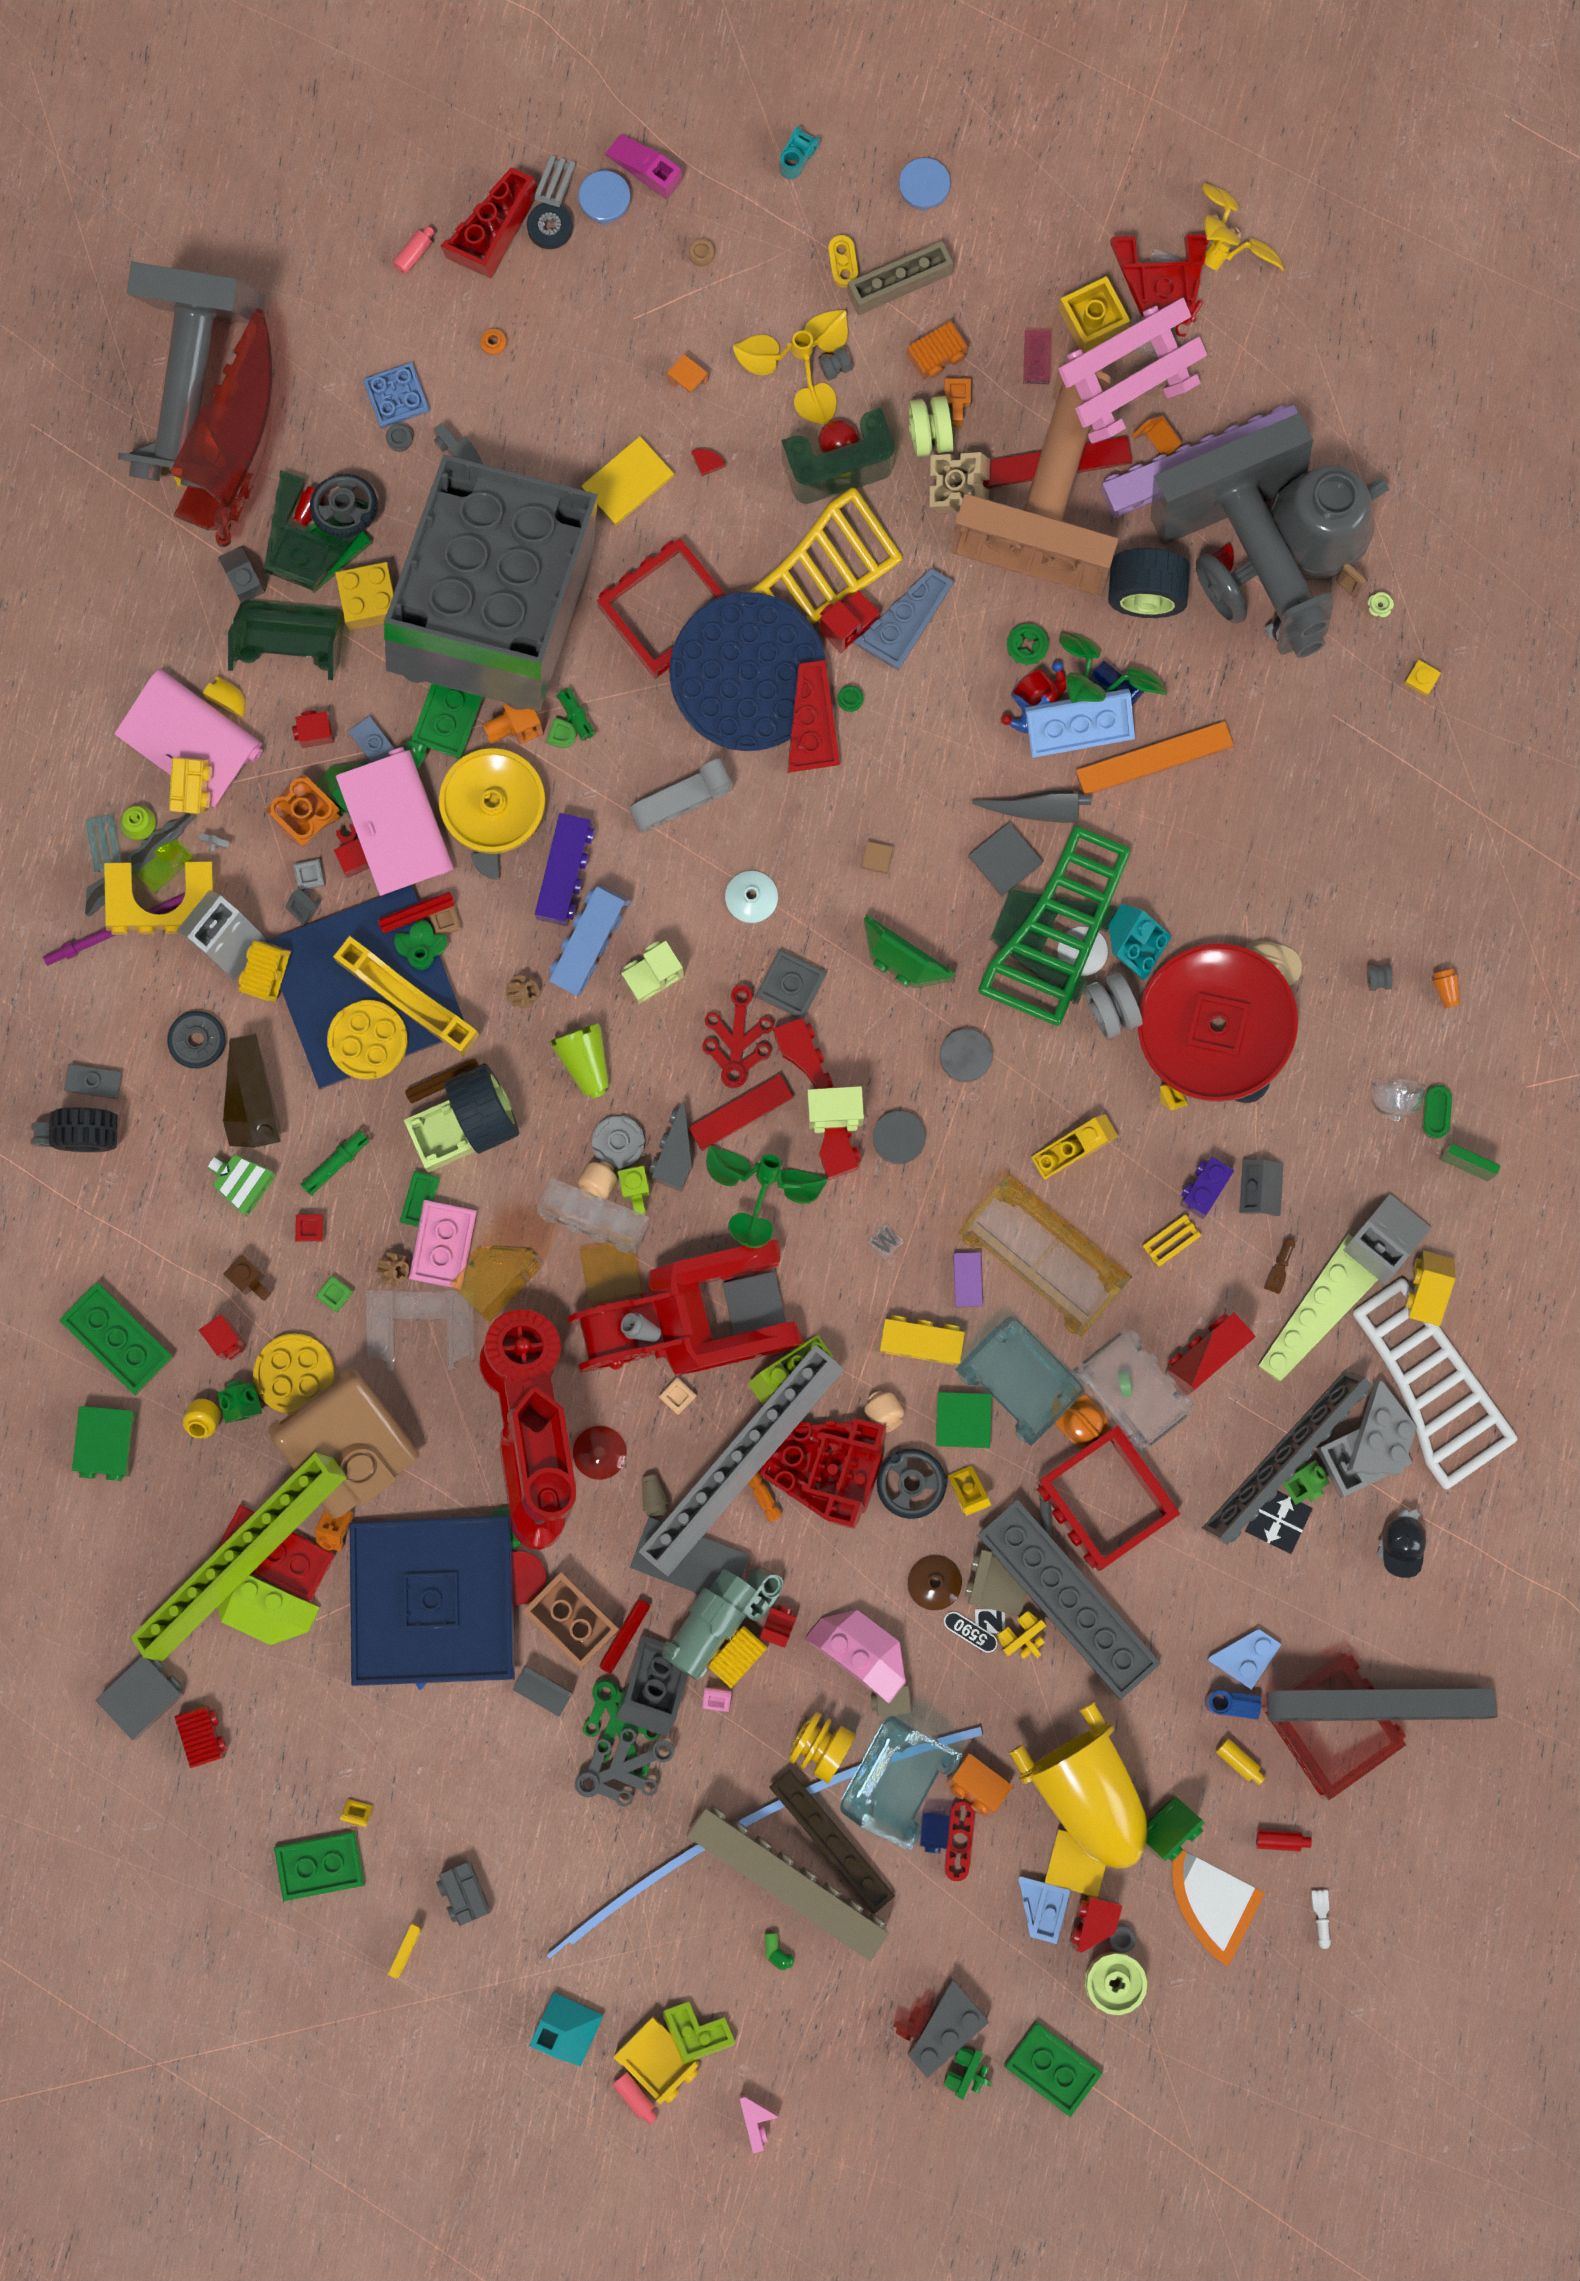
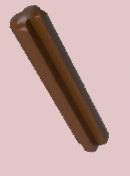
[405,1059,479,1103]

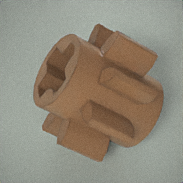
[506,975,539,1008]
[376,1252,410,1287]

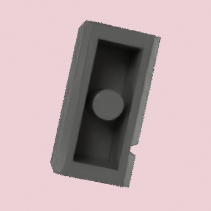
[436,1861,491,1926]

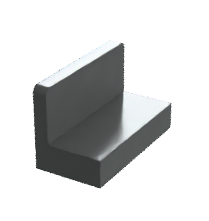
[1239,1159,1283,1216]
[512,1666,573,1717]

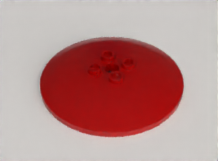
[1138,944,1298,1102]

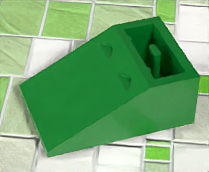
[1146,1796,1205,1861]

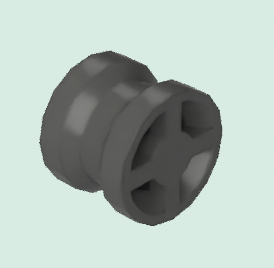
[1367,963,1393,991]
[31,1122,51,1147]

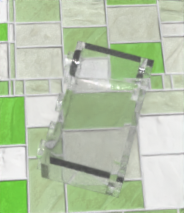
[1071,1328,1194,1455]

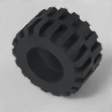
[49,1107,118,1152]

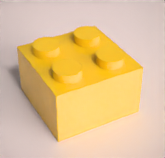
[1058,276,1130,353]
[335,562,394,631]

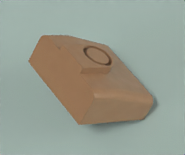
[268,1368,419,1518]

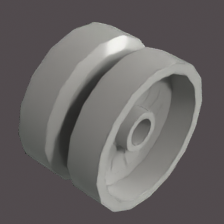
[1084,972,1143,1040]

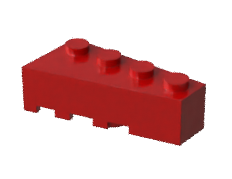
[440,167,538,278]

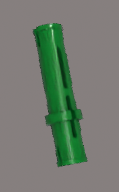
[300,1129,370,1196]

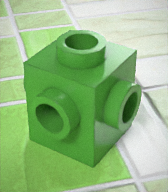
[1283,1460,1330,1505]

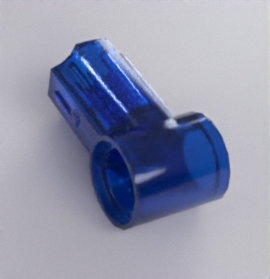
[1089,661,1144,706]

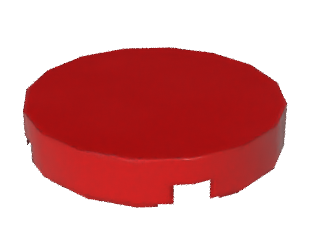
[512,1551,546,1605]

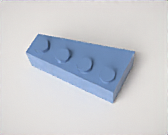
[549,885,633,996]

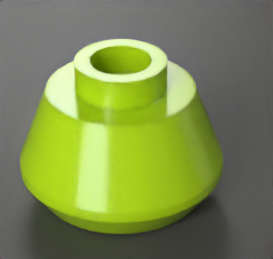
[120,805,156,840]

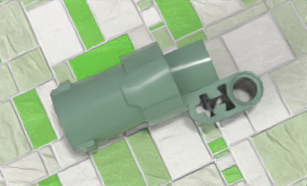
[661,1568,783,1680]

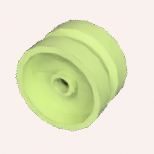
[908,395,953,458]
[1084,1951,1147,2015]

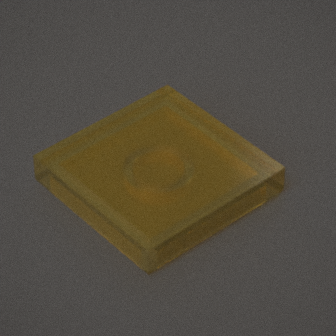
[579,1240,642,1303]

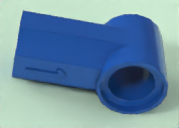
[1205,1690,1261,1720]

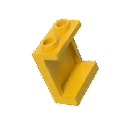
[613,2015,699,2105]

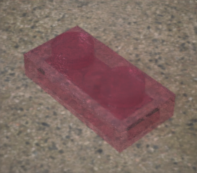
[1023,330,1051,384]

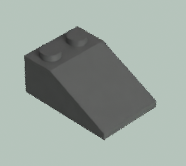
[615,1635,687,1736]

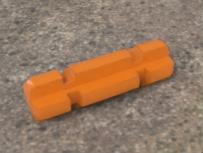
[748,1472,781,1522]

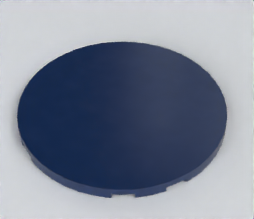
[669,592,827,751]

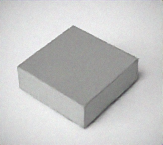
[293,859,325,891]

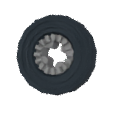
[526,203,573,250]

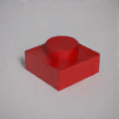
[295,1214,324,1242]

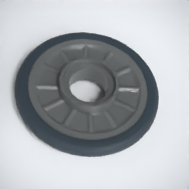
[167,1011,226,1069]

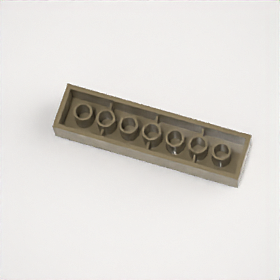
[686,1805,889,1962]

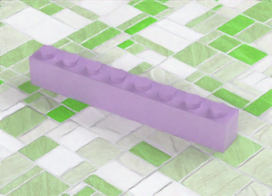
[1101,405,1298,519]

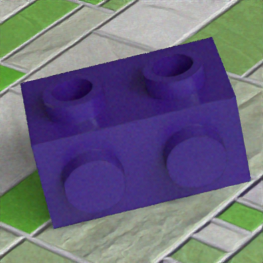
[1180,1157,1234,1219]

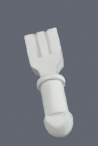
[1311,1889,1331,1949]

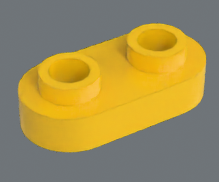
[828,235,858,288]

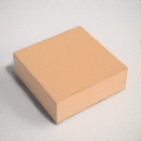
[659,1378,697,1416]

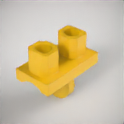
[997,1611,1046,1659]

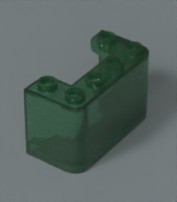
[781,408,895,504]

